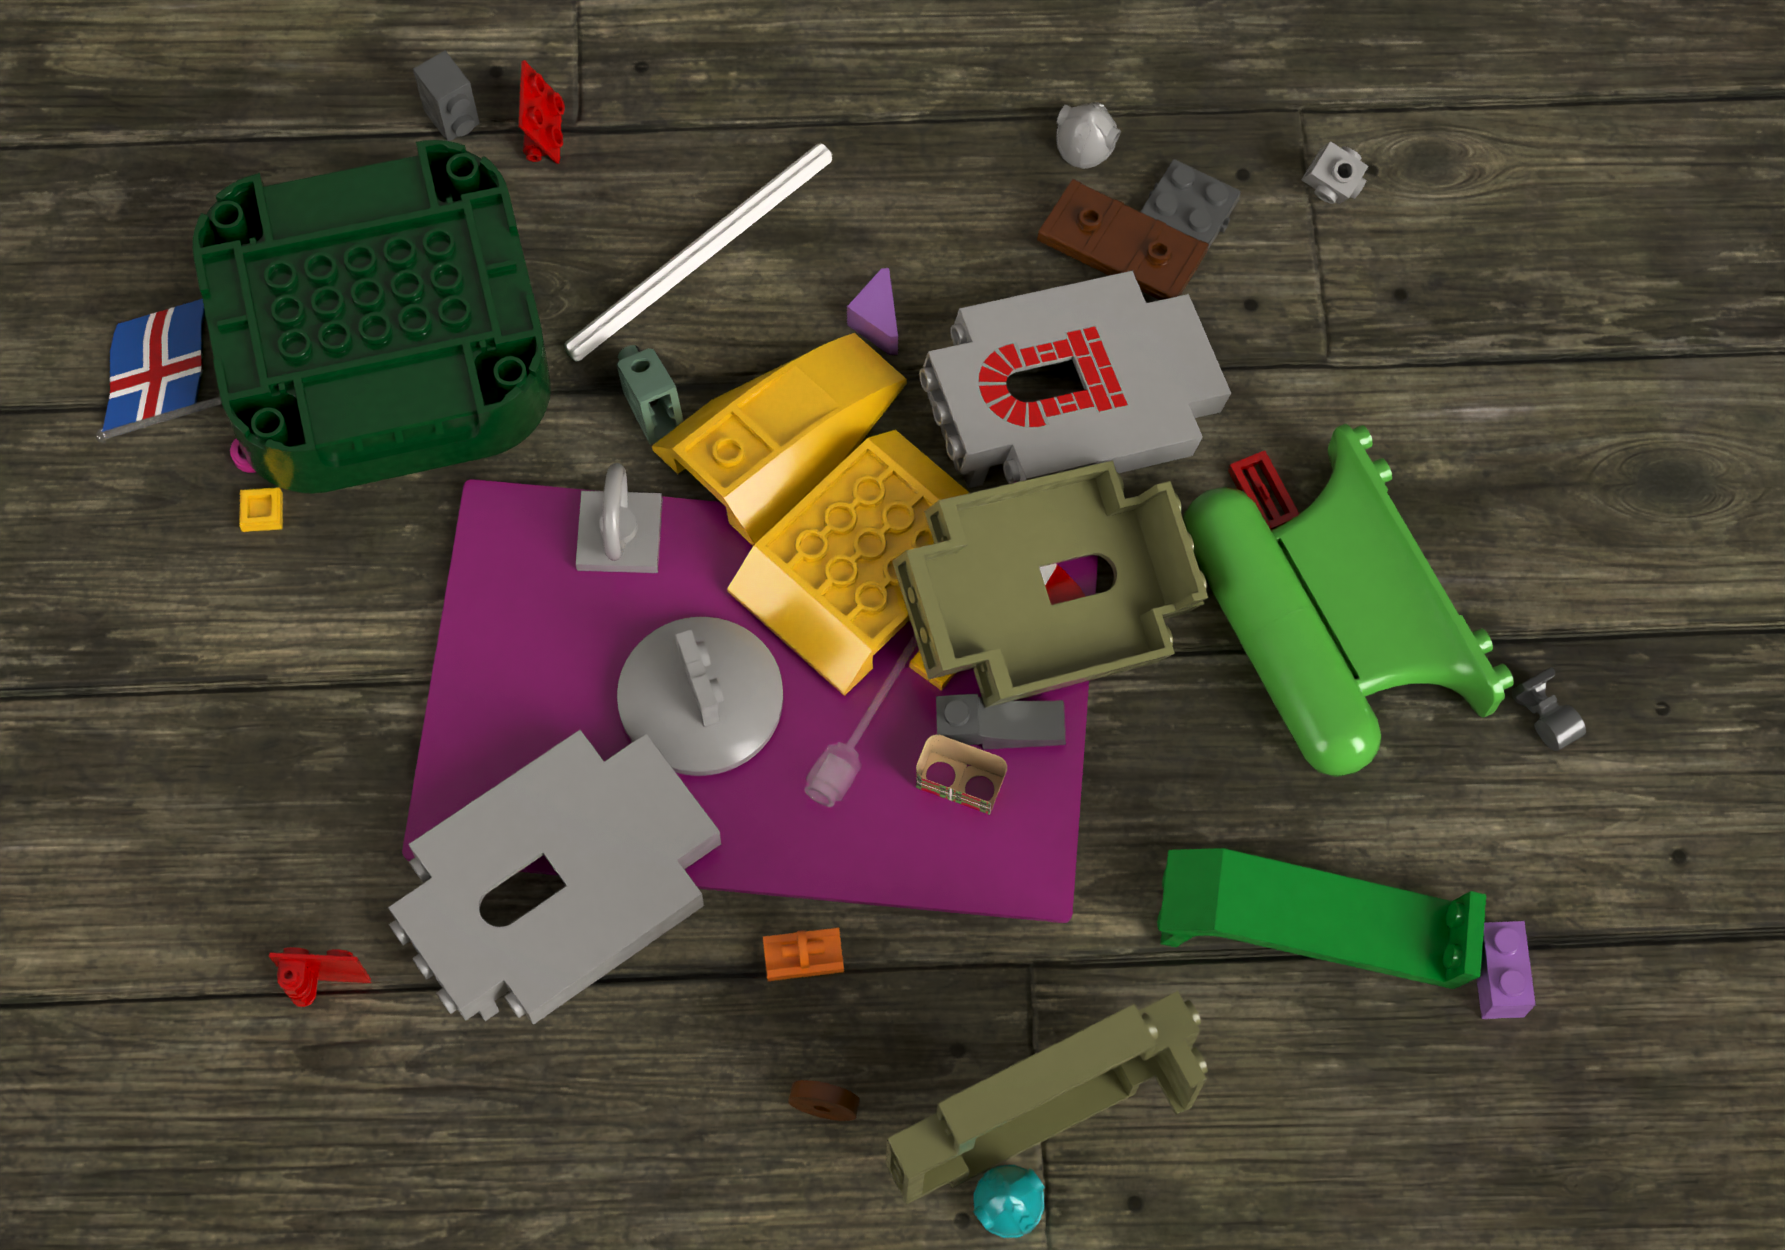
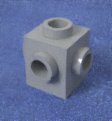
[1301,141,1368,204]

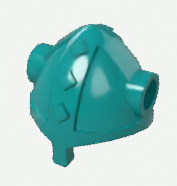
[973,1165,1045,1238]

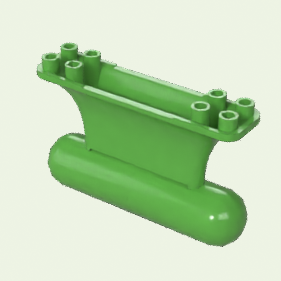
[1183,424,1514,777]

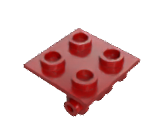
[519,60,565,164]
[269,947,371,1007]

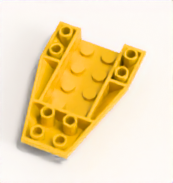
[652,333,907,546]

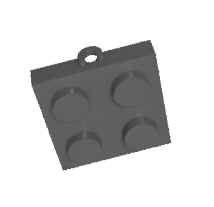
[1141,159,1241,250]

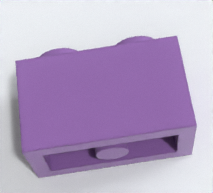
[1477,921,1536,1019]

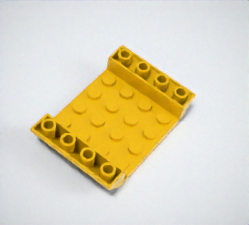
[727,429,969,696]

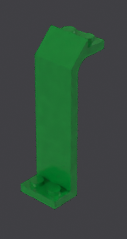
[1157,848,1486,989]

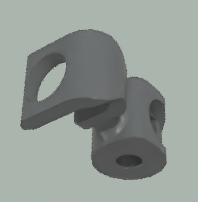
[1512,667,1586,751]

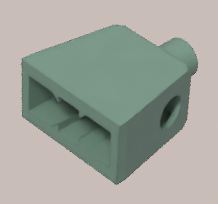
[616,345,684,445]

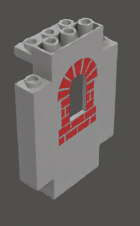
[919,271,1231,488]

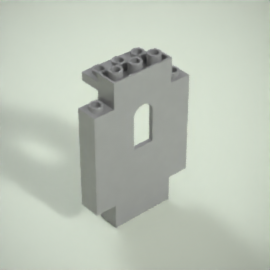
[388,730,721,1025]

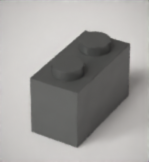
[413,50,480,141]

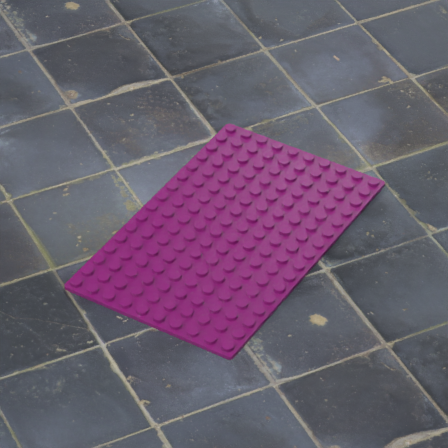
[402,479,1098,923]

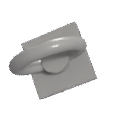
[576,463,663,573]

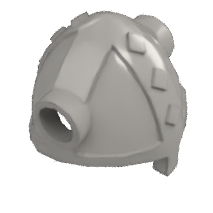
[1056,102,1121,169]

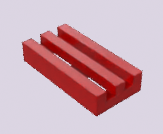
[1228,450,1299,530]

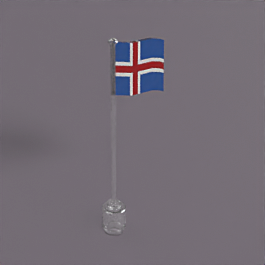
[95,299,222,443]

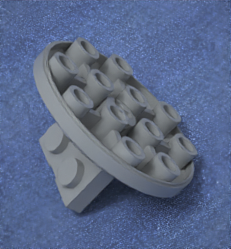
[617,617,783,776]

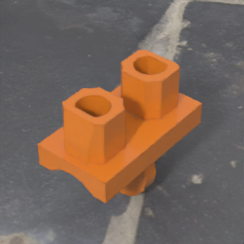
[763,928,844,981]

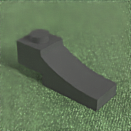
[936,694,1066,750]

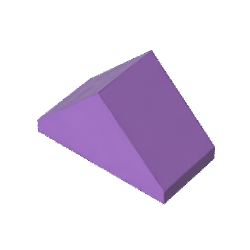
[847,268,898,355]

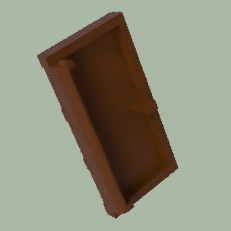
[1037,179,1209,300]

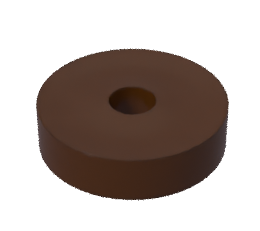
[788,1080,860,1121]

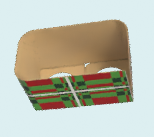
[916,735,1007,815]

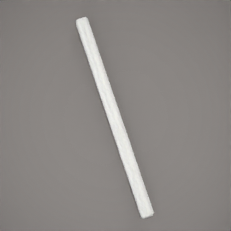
[564,143,832,361]

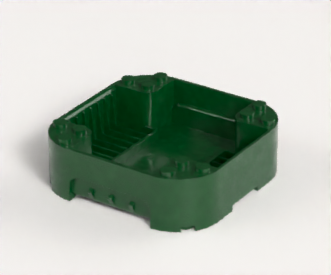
[192,140,551,493]

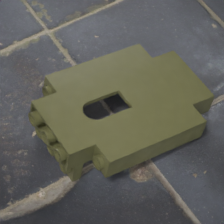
[892,461,1208,708]
[886,991,1208,1204]

